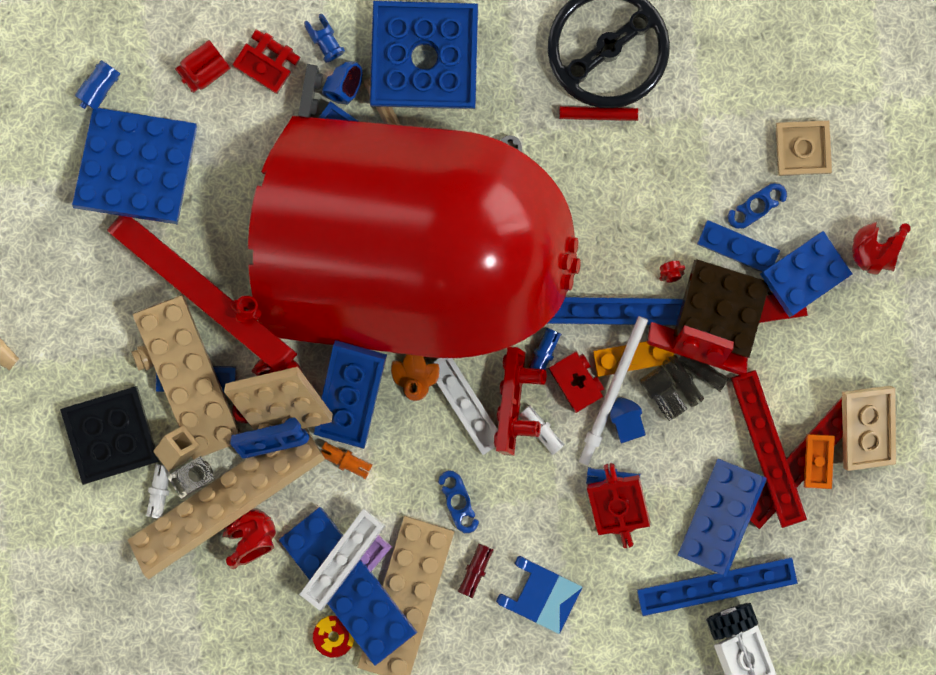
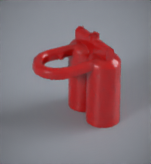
[175,40,231,93]

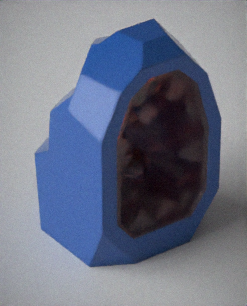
[322,61,363,105]

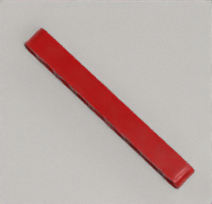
[107,216,297,372]

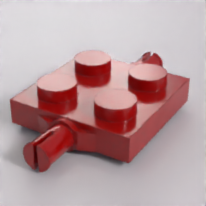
[587,463,650,548]

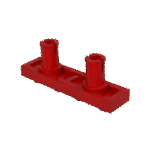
[494,347,547,456]

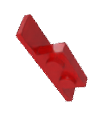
[647,322,748,376]

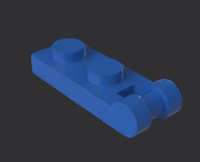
[230,418,309,459]

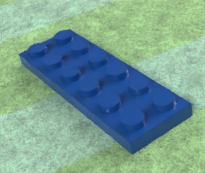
[279,507,418,666]

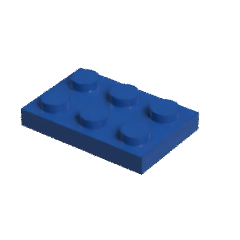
[760,231,853,317]

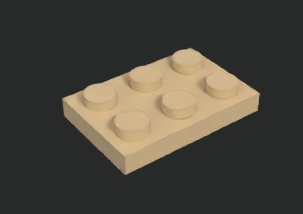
[842,386,896,471]

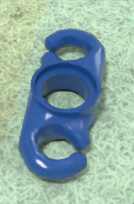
[728,183,787,229]
[438,471,479,533]

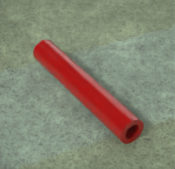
[559,106,638,121]

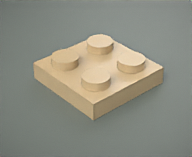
[776,120,832,176]

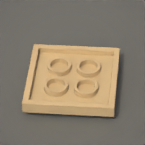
[224,367,333,430]

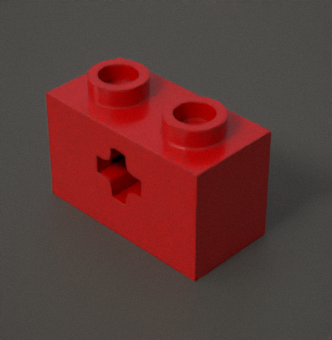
[548,352,604,413]

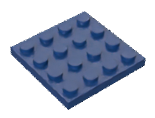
[72,108,197,225]

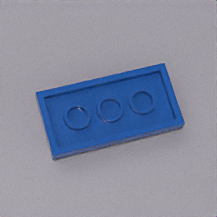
[314,340,387,449]
[678,459,767,576]

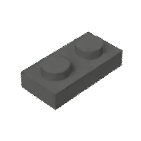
[298,64,323,118]

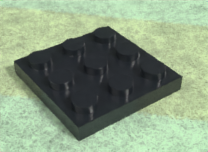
[60,386,160,485]

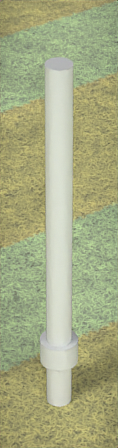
[579,316,648,465]

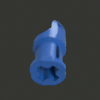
[304,14,345,63]

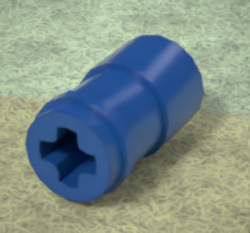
[74,60,120,111]

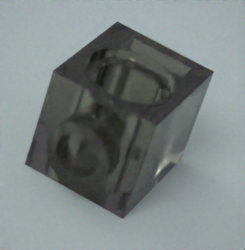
[168,456,215,499]

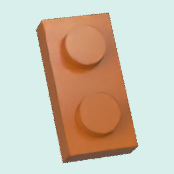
[804,434,835,489]

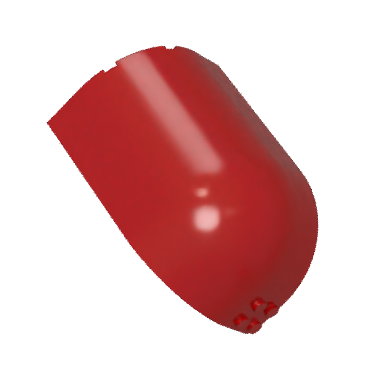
[248,116,581,358]

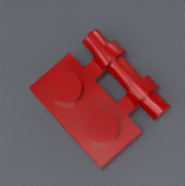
[232,29,301,94]

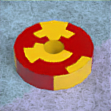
[313,615,355,658]

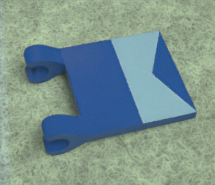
[496,556,583,634]

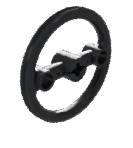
[548,0,670,108]

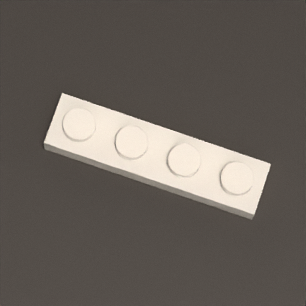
[431,358,498,455]
[299,509,386,611]

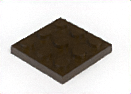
[673,259,769,358]

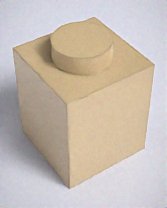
[153,425,200,472]

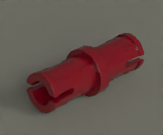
[458,543,494,598]

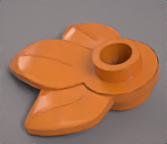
[391,354,439,401]

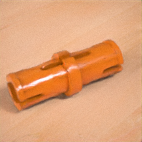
[321,442,373,480]

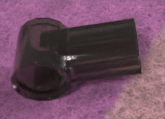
[639,365,687,421]

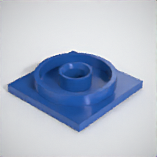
[370,1,478,109]

